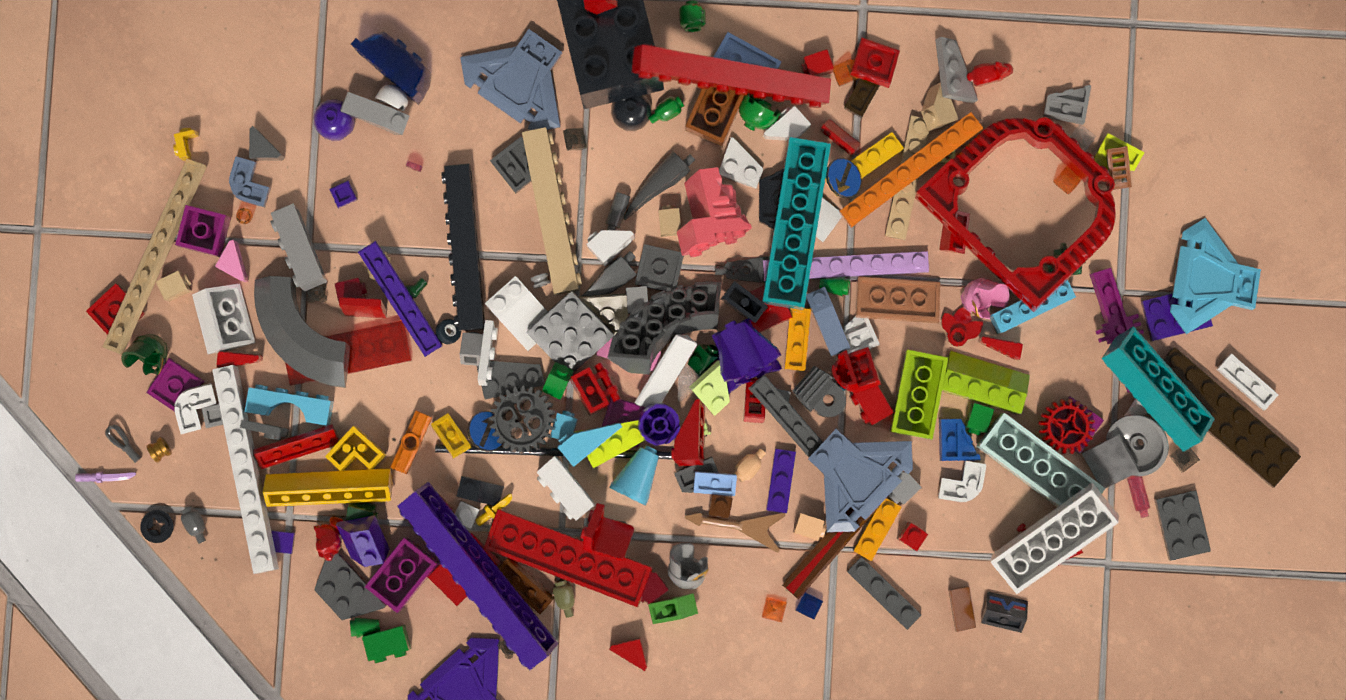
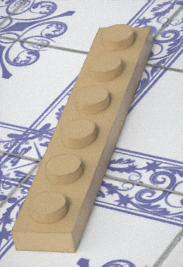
[885,115,929,241]

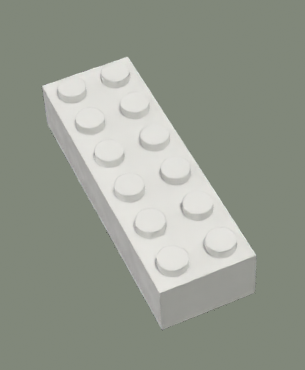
[990,483,1119,594]

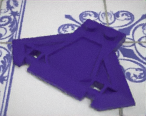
[408,638,499,700]

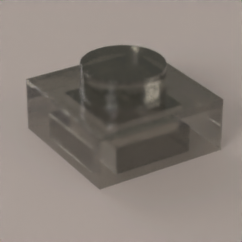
[563,128,587,151]
[1169,448,1200,472]

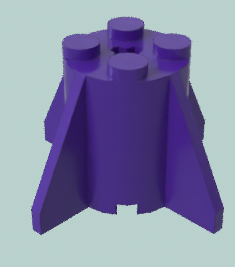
[712,319,782,394]

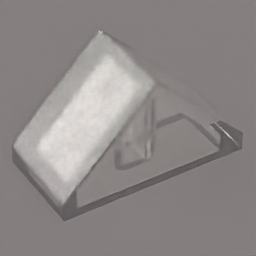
[678,363,699,401]

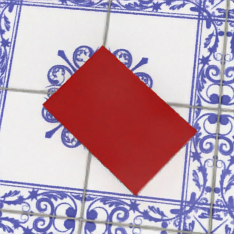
[428,533,501,606]

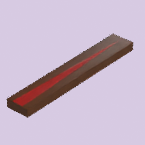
[782,505,880,600]

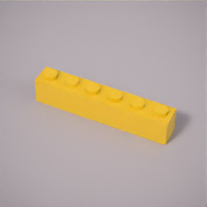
[263,469,393,507]

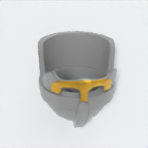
[668,543,709,590]

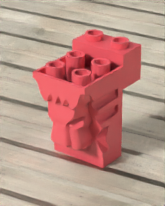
[677,167,752,257]

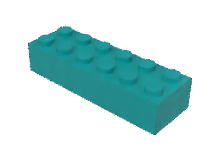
[1101,326,1215,452]

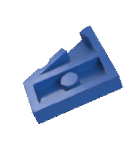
[939,419,981,461]

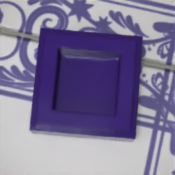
[329,181,357,208]

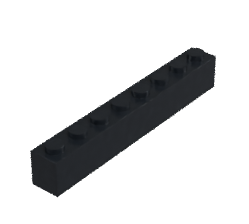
[441,164,485,332]

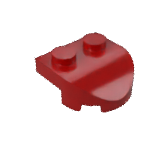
[832,347,881,392]

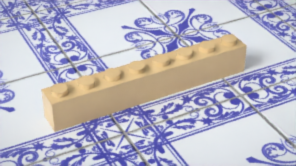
[522,127,582,295]

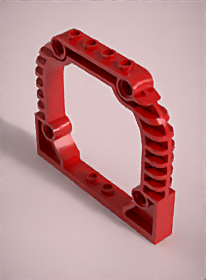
[915,117,1116,312]

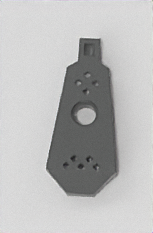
[715,256,769,283]

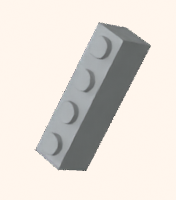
[270,203,327,291]

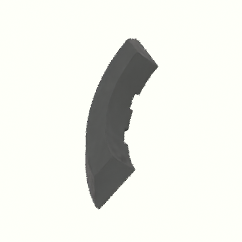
[254,276,350,388]
[608,281,721,375]

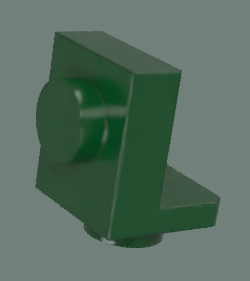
[687,344,720,377]

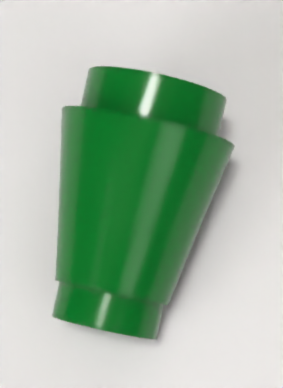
[819,276,850,297]
[350,618,380,638]

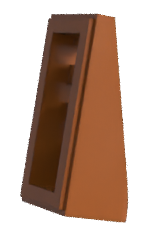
[1105,146,1132,190]

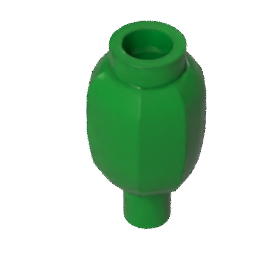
[649,96,685,124]

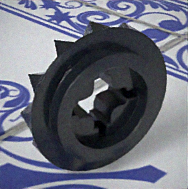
[140,510,174,543]

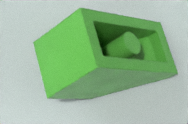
[648,593,699,624]

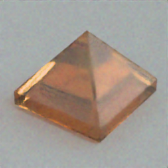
[762,597,787,623]

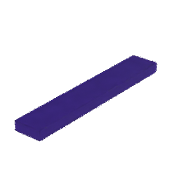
[358,241,443,357]

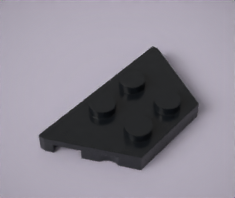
[759,169,784,230]

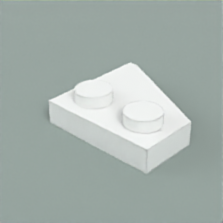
[719,137,763,189]
[838,316,879,355]

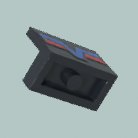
[981,592,1028,633]

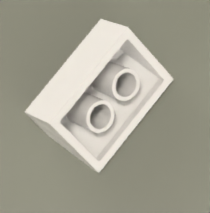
[192,283,255,354]
[537,456,596,520]

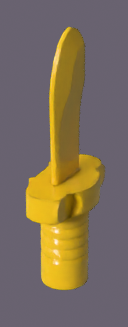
[475,493,512,526]

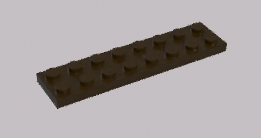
[1163,347,1301,488]

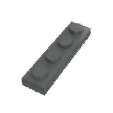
[847,557,921,630]

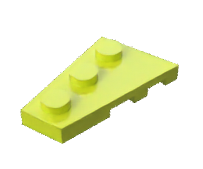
[574,420,645,468]

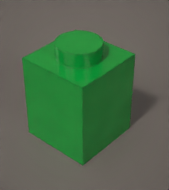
[542,362,574,400]
[965,403,994,436]

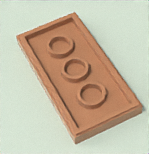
[856,276,940,323]

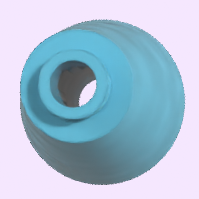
[609,445,659,506]

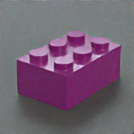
[365,537,439,613]

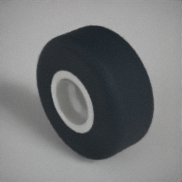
[436,319,461,344]

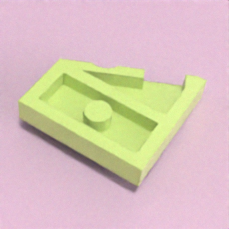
[689,360,730,416]

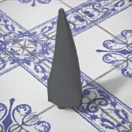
[623,151,695,220]
[581,251,637,296]

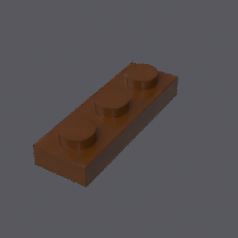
[498,558,555,614]

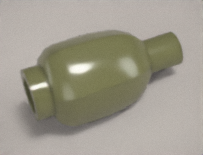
[553,579,575,618]

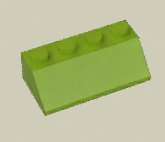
[890,350,948,440]
[942,351,1030,415]

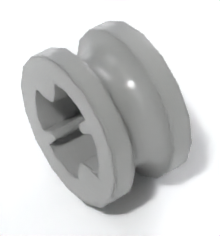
[531,273,551,289]

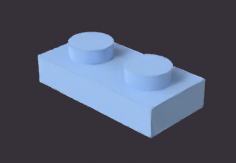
[693,471,737,496]

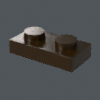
[844,79,880,119]

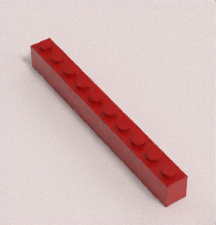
[632,45,831,108]

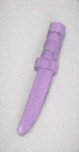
[75,472,136,483]

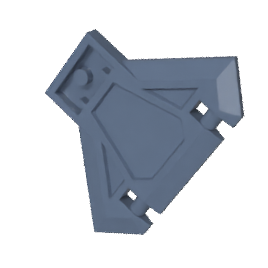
[460,29,563,130]
[808,428,913,532]

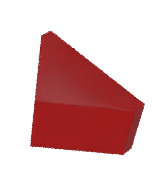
[609,637,647,671]

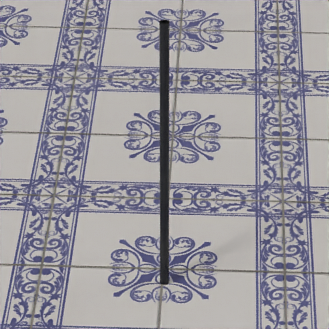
[435,444,673,460]

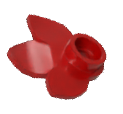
[941,307,983,347]

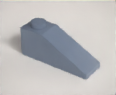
[806,287,850,356]

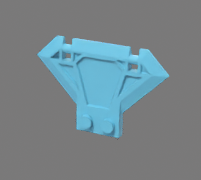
[1170,218,1261,335]

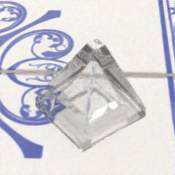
[1070,125,1096,151]

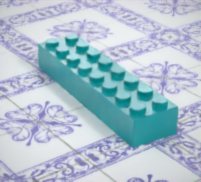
[762,137,831,310]

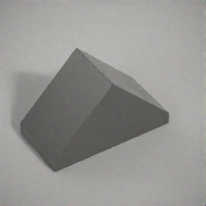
[249,126,285,161]

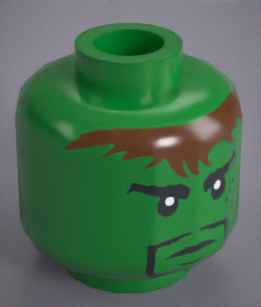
[679,0,706,32]

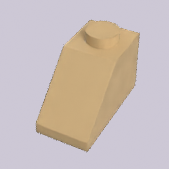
[921,82,959,131]

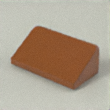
[948,586,976,632]

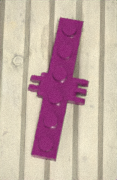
[1089,268,1144,393]

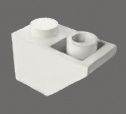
[763,106,811,141]

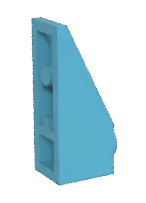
[557,422,622,467]

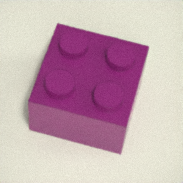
[175,205,231,257]

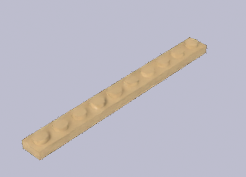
[103,159,207,355]

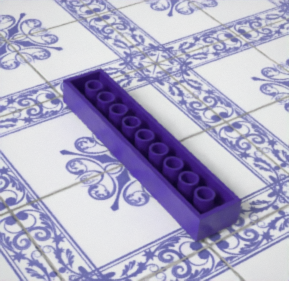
[397,482,559,671]

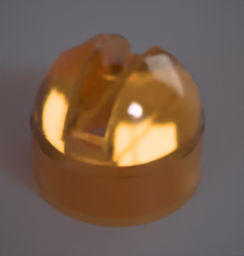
[236,208,253,224]

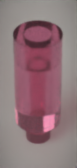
[1127,476,1150,518]

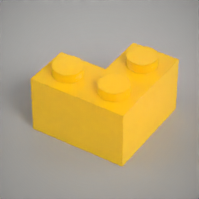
[325,426,387,471]

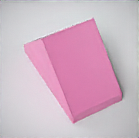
[215,240,249,282]

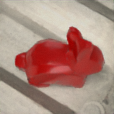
[967,61,1014,87]
[314,516,343,561]

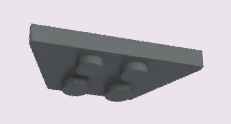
[314,553,387,620]

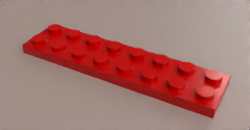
[484,509,653,607]

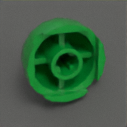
[739,93,781,131]

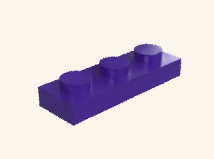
[766,449,796,513]

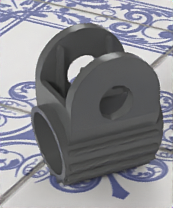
[792,366,846,417]

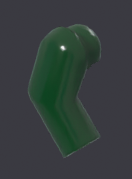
[405,278,427,299]

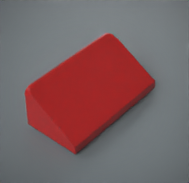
[820,119,861,156]
[939,211,970,254]

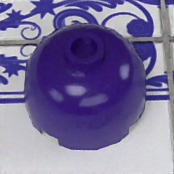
[313,99,355,141]
[638,403,680,445]

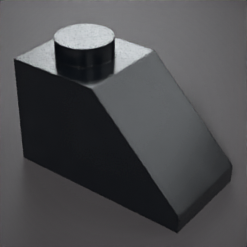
[720,281,768,323]
[456,476,504,505]

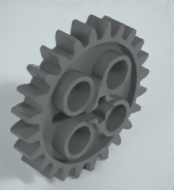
[489,386,557,454]

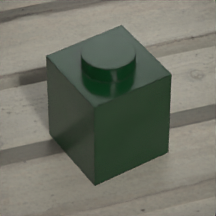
[345,502,379,521]

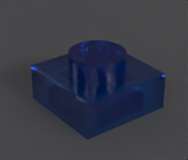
[795,592,823,620]

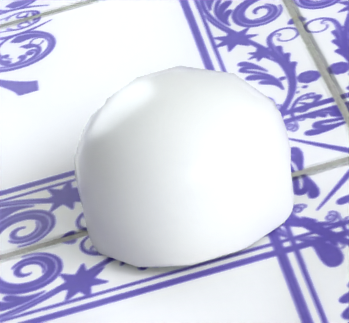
[375,85,408,111]

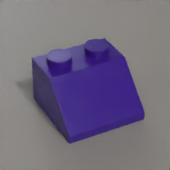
[336,515,390,567]

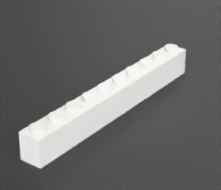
[212,365,279,574]

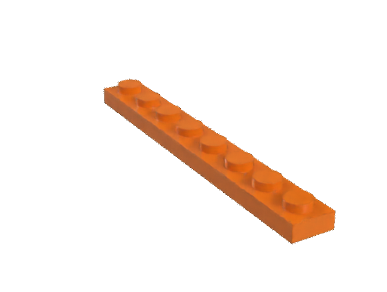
[839,112,983,228]

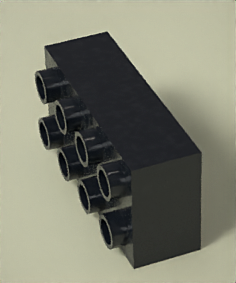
[557,0,664,109]

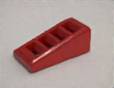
[979,336,1023,361]
[216,351,263,368]
[743,378,766,423]

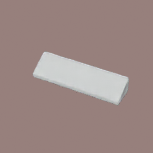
[635,334,697,408]

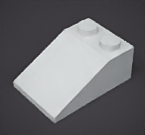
[485,276,548,351]

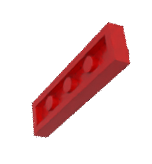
[253,424,340,469]

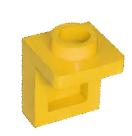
[173,128,199,161]

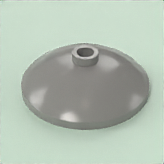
[1106,414,1169,476]

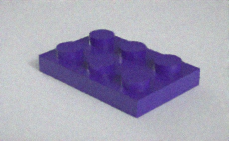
[1141,294,1213,341]

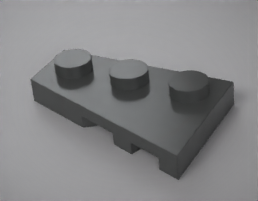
[477,361,545,400]

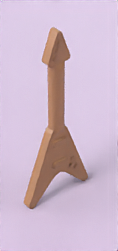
[685,513,785,553]

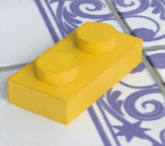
[431,413,471,459]

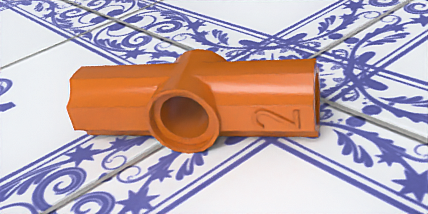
[390,410,432,475]

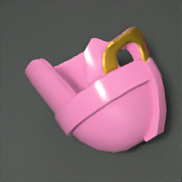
[960,278,1009,319]

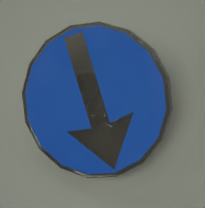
[826,158,862,198]
[467,411,503,452]

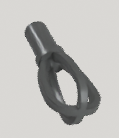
[105,425,141,463]

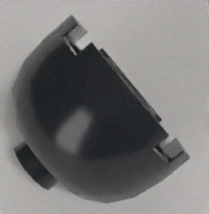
[611,95,651,131]

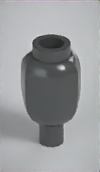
[180,506,206,544]

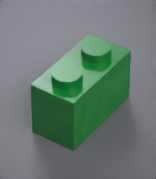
[362,625,411,664]

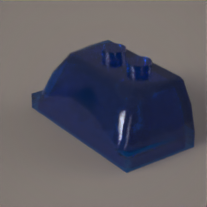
[351,32,432,105]

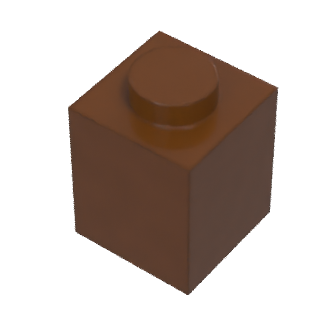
[708,494,733,519]

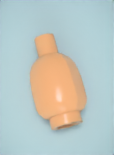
[734,449,766,482]

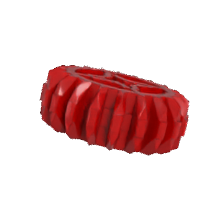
[1038,398,1095,455]

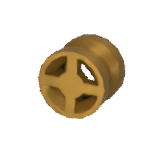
[146,437,172,463]

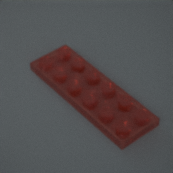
[285,321,412,386]

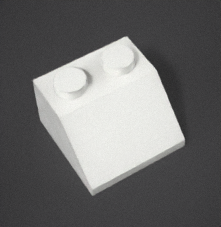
[586,230,635,266]

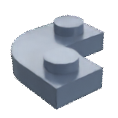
[229,156,271,208]

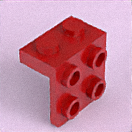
[581,503,635,561]

